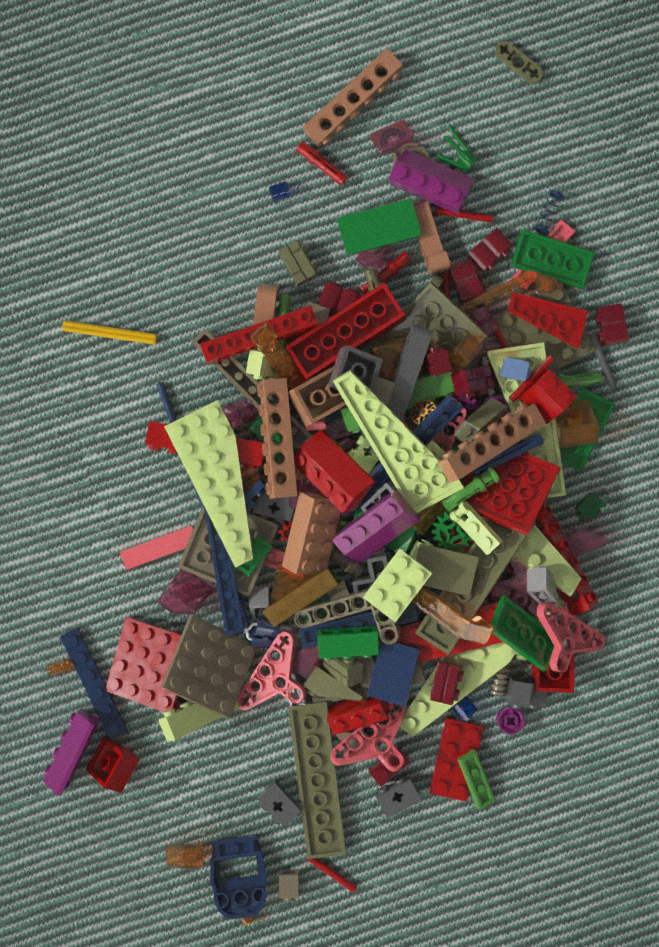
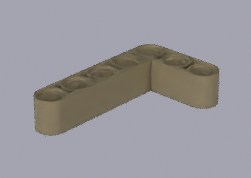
[294,588,401,644]

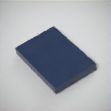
[367,641,421,707]

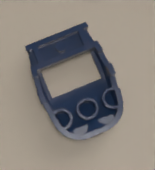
[210,834,267,919]

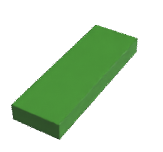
[457,749,496,810]

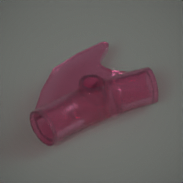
[488,558,539,620]

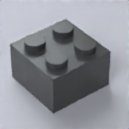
[328,345,383,392]

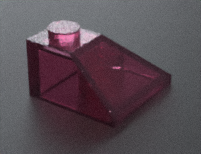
[157,569,214,615]

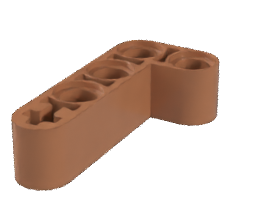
[413,200,450,276]
[253,282,279,352]

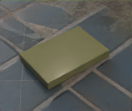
[416,544,479,596]

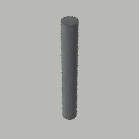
[589,332,616,388]

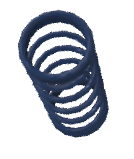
[534,190,564,234]

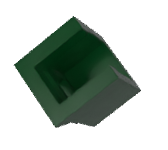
[574,492,607,522]

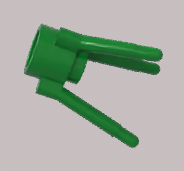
[437,126,477,171]

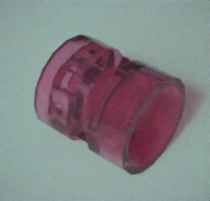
[468,305,500,339]
[221,397,255,429]

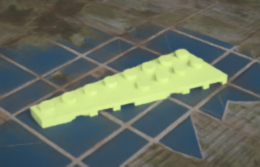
[487,342,566,498]
[333,370,464,513]

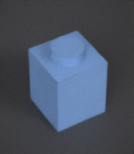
[499,357,531,382]

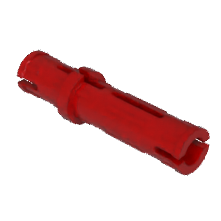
[296,141,348,186]
[360,252,411,295]

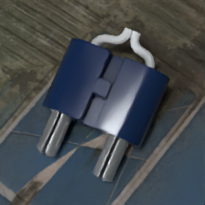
[244,617,292,649]

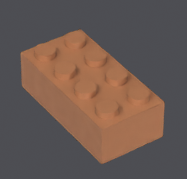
[288,367,346,427]
[282,492,341,574]

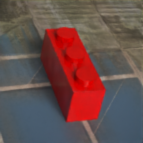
[327,696,390,735]

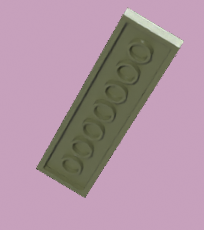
[415,520,535,655]
[288,701,346,859]

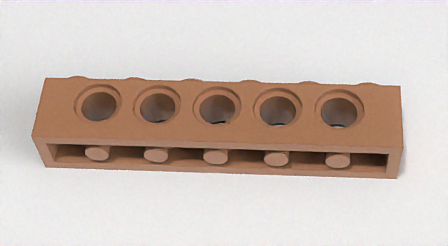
[303,48,403,148]
[257,378,297,499]
[438,403,546,483]

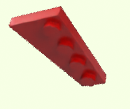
[507,292,588,349]

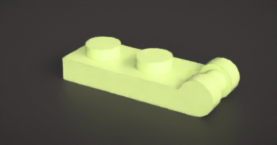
[450,501,503,555]

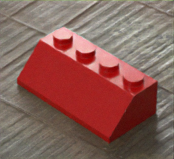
[294,429,375,514]

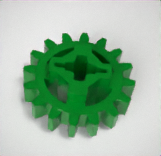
[432,509,473,551]

